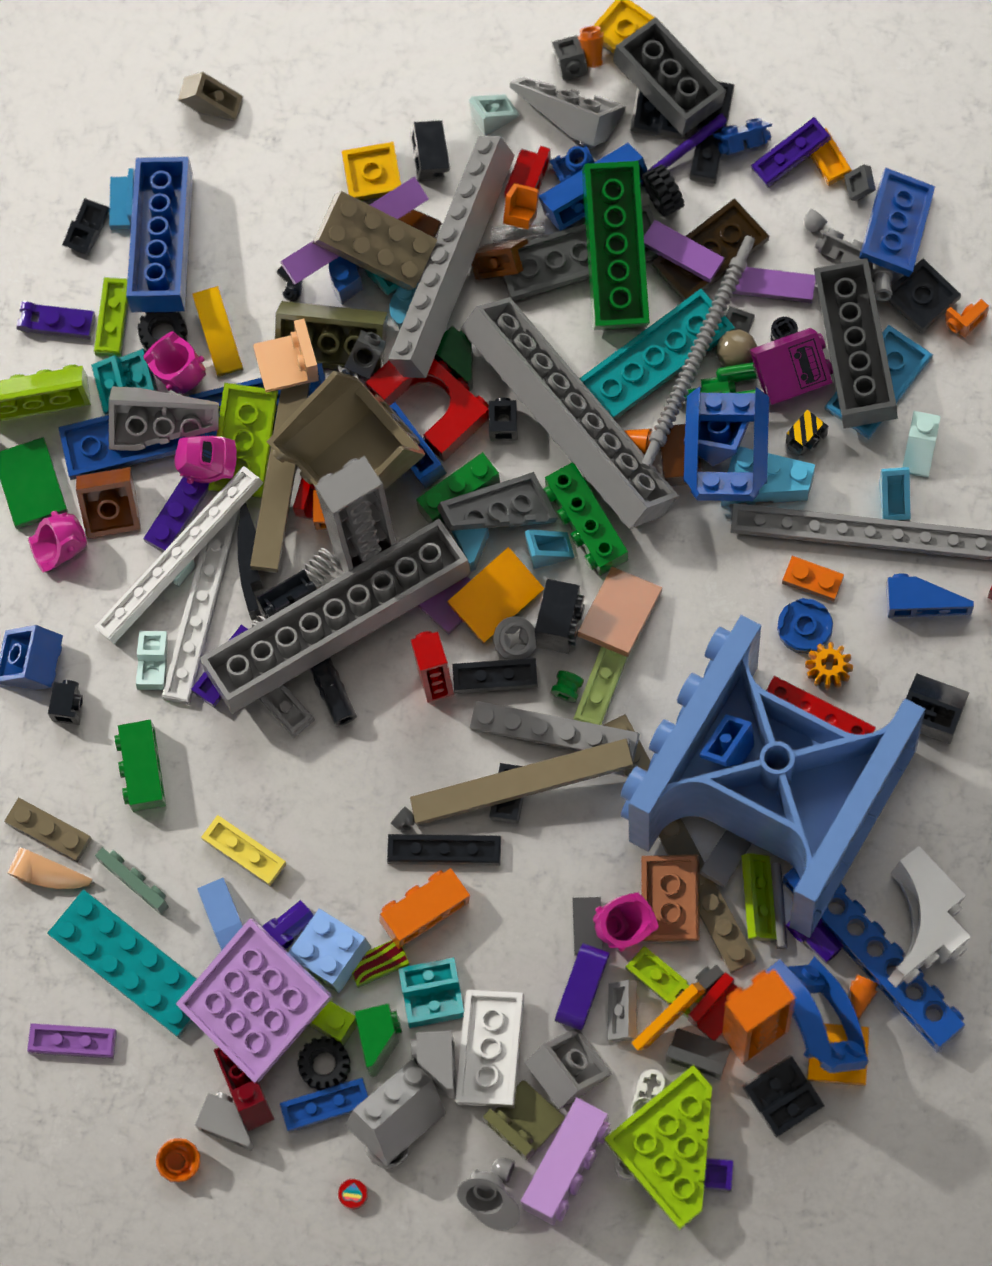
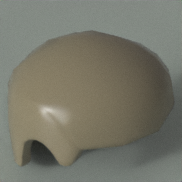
[716,329,757,367]

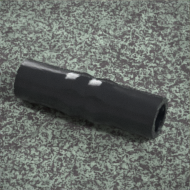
[310,657,357,726]

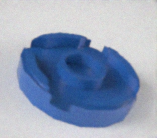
[777,598,833,654]

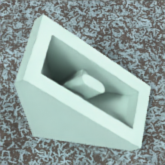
[469,94,520,136]

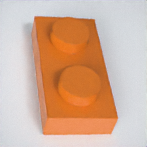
[782,556,844,602]

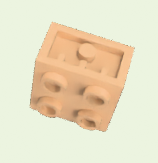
[253,319,319,392]

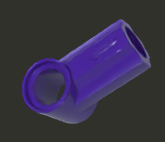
[262,900,314,950]
[785,919,844,964]

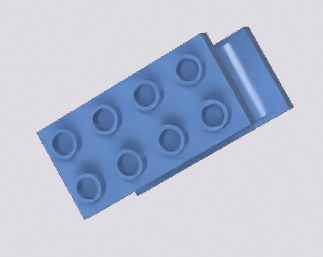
[620,615,925,938]

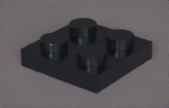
[888,258,961,333]

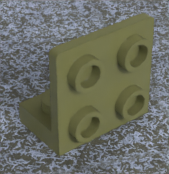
[483,1080,565,1161]

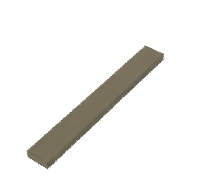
[250,383,311,573]
[410,738,634,826]

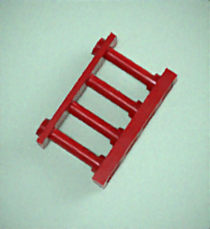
[766,675,876,735]

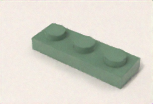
[95,847,169,915]

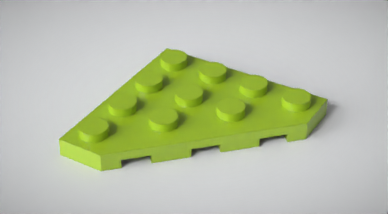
[604,1065,712,1231]

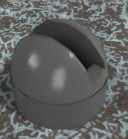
[390,807,415,831]

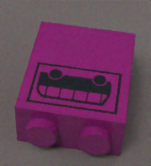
[750,328,833,405]

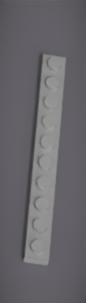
[730,503,992,560]

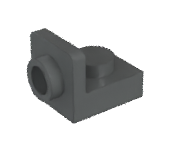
[552,35,588,80]

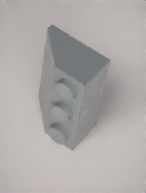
[345,1059,446,1166]

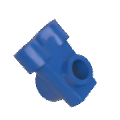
[549,146,595,182]

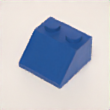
[0,625,63,690]

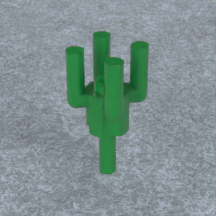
[670,363,757,401]

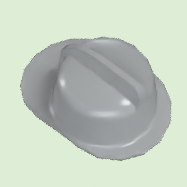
[457,1170,520,1230]

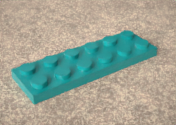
[579,289,735,420]
[47,889,197,1038]

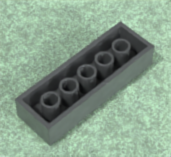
[814,258,898,429]

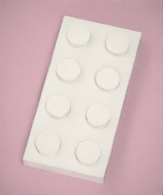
[455,990,524,1108]

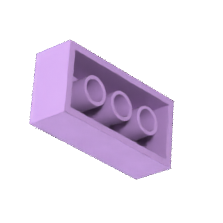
[521,1098,611,1226]

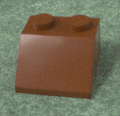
[76,467,141,539]

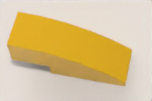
[192,286,243,377]

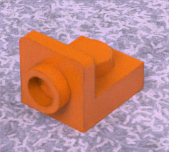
[945,299,989,338]

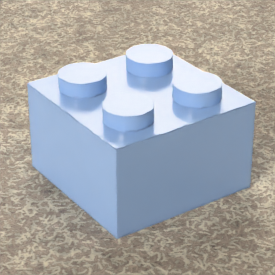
[288,908,371,993]

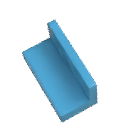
[109,168,135,230]

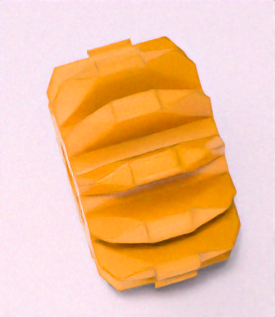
[805,642,853,690]

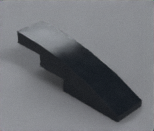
[237,503,264,620]

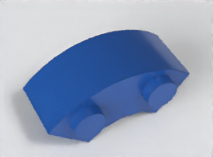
[328,256,363,304]

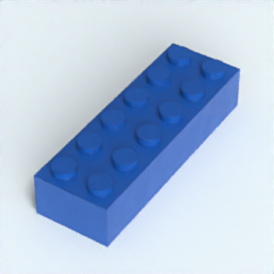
[126,157,193,312]

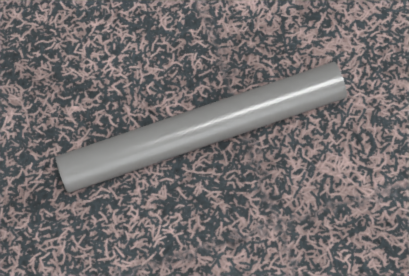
[771,863,788,949]

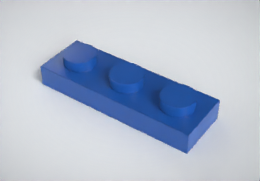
[280,1078,368,1132]

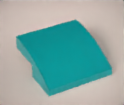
[91,349,158,414]
[398,957,464,1029]

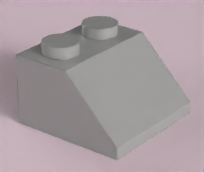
[525,1029,612,1109]
[411,1031,456,1099]

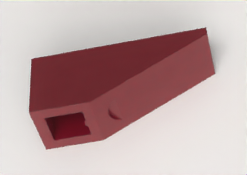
[214,1047,275,1132]

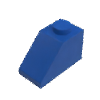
[699,714,755,766]

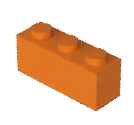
[379,868,470,949]

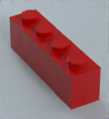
[411,631,454,703]

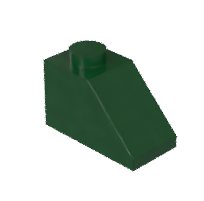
[434,325,473,391]

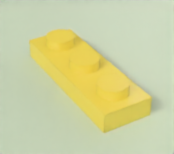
[201,815,287,886]

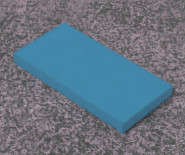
[824,325,933,439]

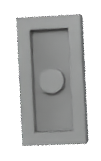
[608,980,637,1042]

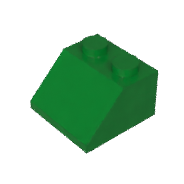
[355,1003,402,1077]

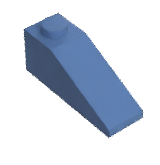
[197,878,243,950]

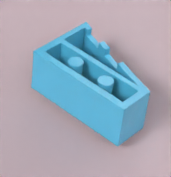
[721,446,815,507]

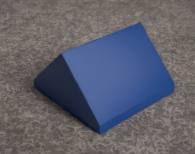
[684,421,750,467]

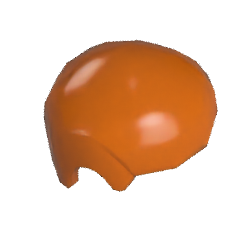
[156,1138,200,1182]

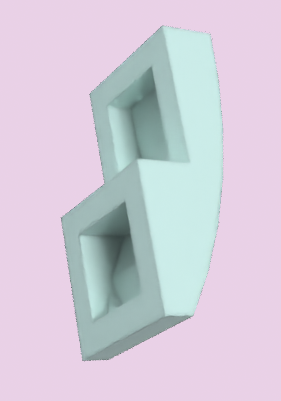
[136,631,167,690]

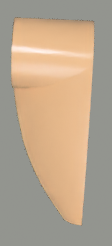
[8,847,93,889]

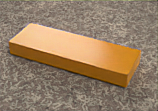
[631,982,706,1051]

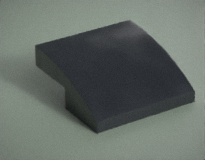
[630,88,687,138]
[742,1055,825,1137]

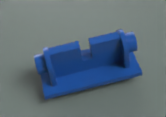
[713,118,772,155]

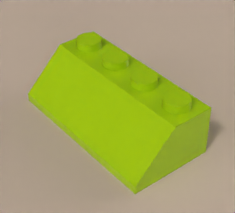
[0,365,91,421]

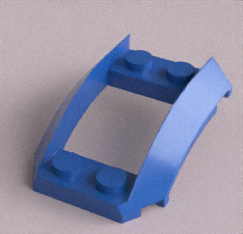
[684,386,770,501]
[766,956,869,1073]

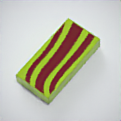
[352,940,410,988]

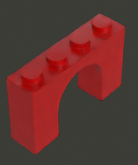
[366,359,489,462]

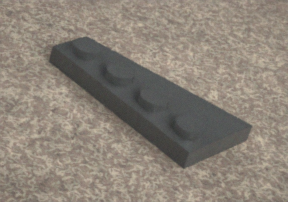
[437,472,558,531]

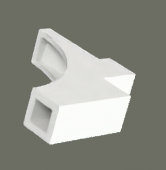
[888,846,971,987]

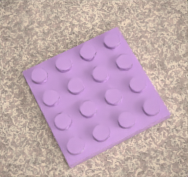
[176,918,333,1083]

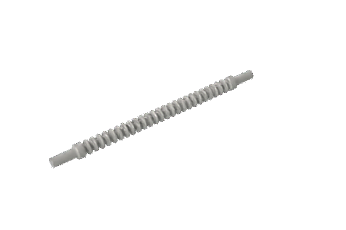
[641,236,755,469]

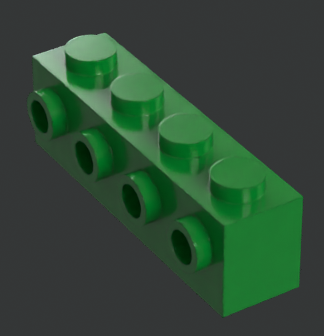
[543,463,628,576]

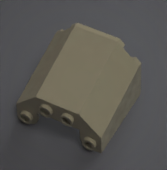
[267,371,425,490]

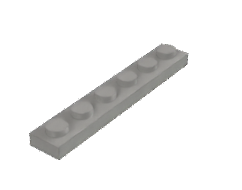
[470,701,640,762]

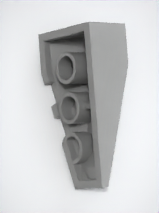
[509,77,626,147]
[109,386,219,451]

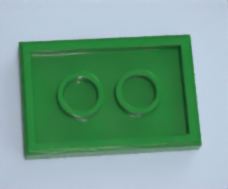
[0,437,68,529]

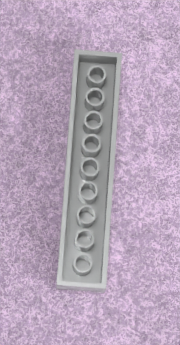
[460,297,679,529]
[200,519,471,714]

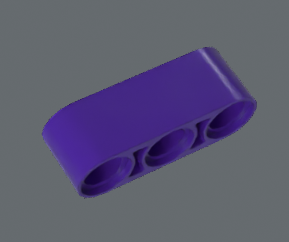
[555,943,610,1031]

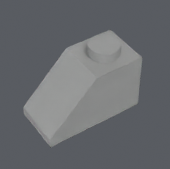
[195,1092,253,1151]

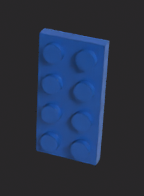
[859,168,935,277]

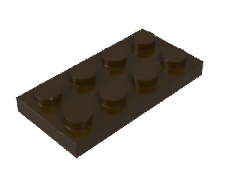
[652,198,769,301]

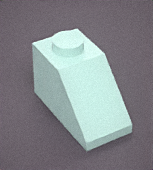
[902,411,941,478]

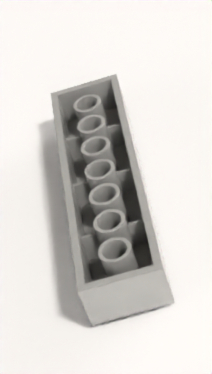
[315,456,396,573]

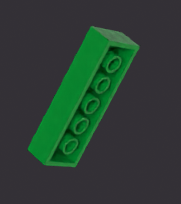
[582,161,650,330]

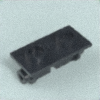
[257,570,317,618]

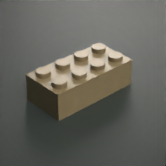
[313,191,438,291]

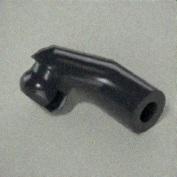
[277,266,303,302]

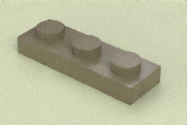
[4,797,92,863]

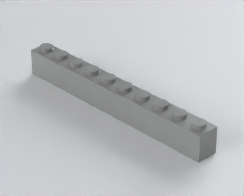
[388,136,515,378]

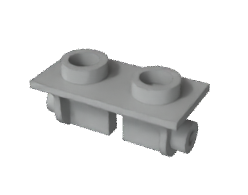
[815,228,863,263]

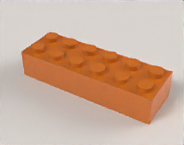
[722,969,796,1064]

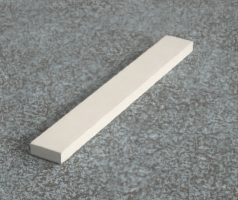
[95,466,263,644]
[162,492,240,705]

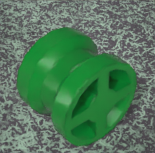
[550,670,584,702]

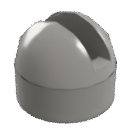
[804,209,827,232]
[492,1158,515,1183]

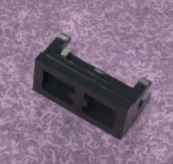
[410,120,450,182]

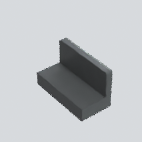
[666,1028,731,1080]

